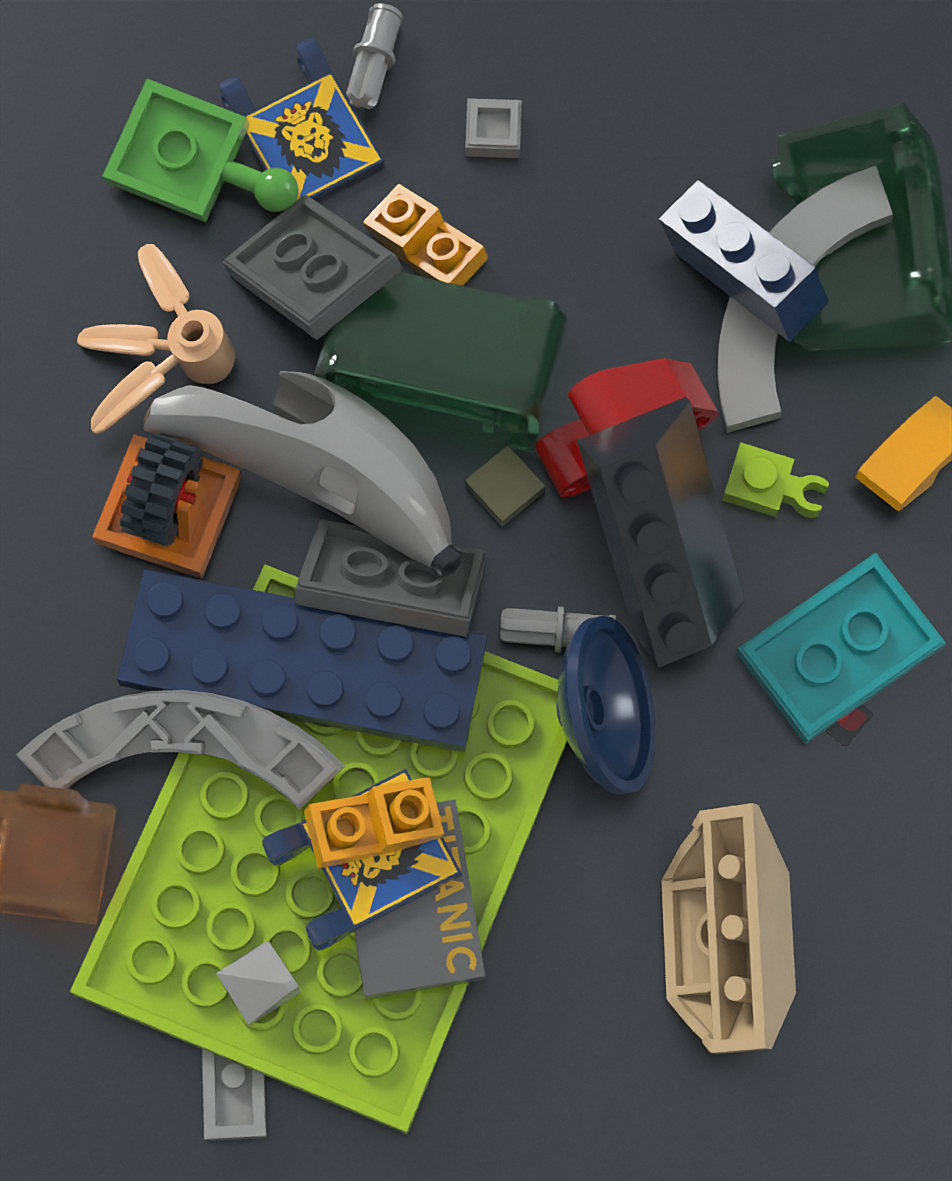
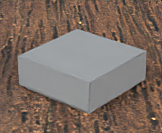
[465,98,522,158]

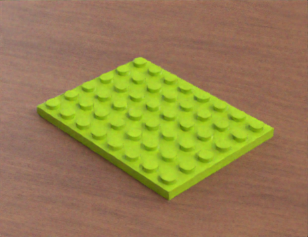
[70,564,568,1134]

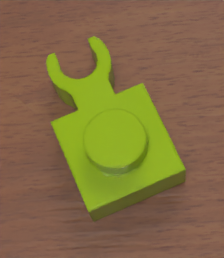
[722,442,829,518]

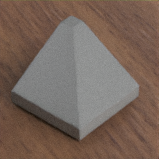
[216,941,301,1026]

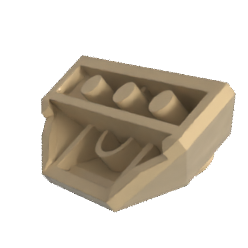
[661,803,796,1054]

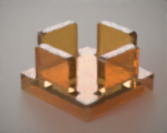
[0,784,116,925]

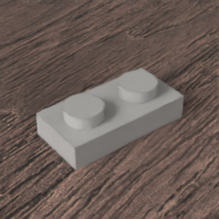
[202,1049,267,1141]

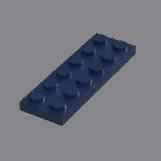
[117,569,488,752]

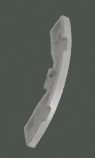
[718,166,893,433]
[16,690,345,809]

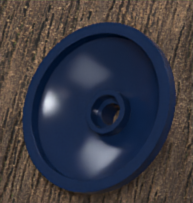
[557,616,656,795]

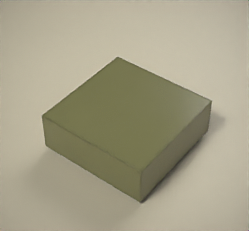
[465,446,545,527]

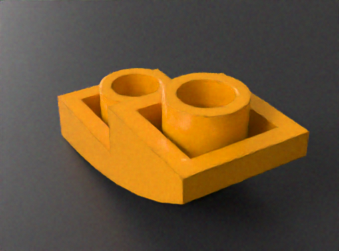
[363,184,488,297]
[855,396,952,512]
[304,777,444,869]

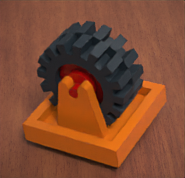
[92,433,242,579]

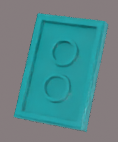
[736,553,946,745]

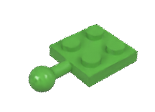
[102,79,298,222]

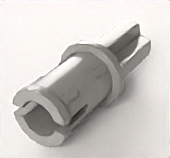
[346,3,403,109]
[500,606,616,652]

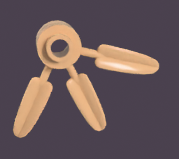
[77,244,235,434]

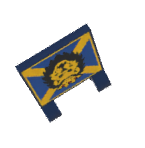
[219,38,384,202]
[262,769,462,951]

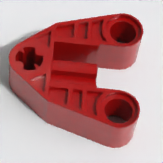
[535,358,719,498]

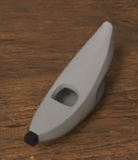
[143,371,463,578]

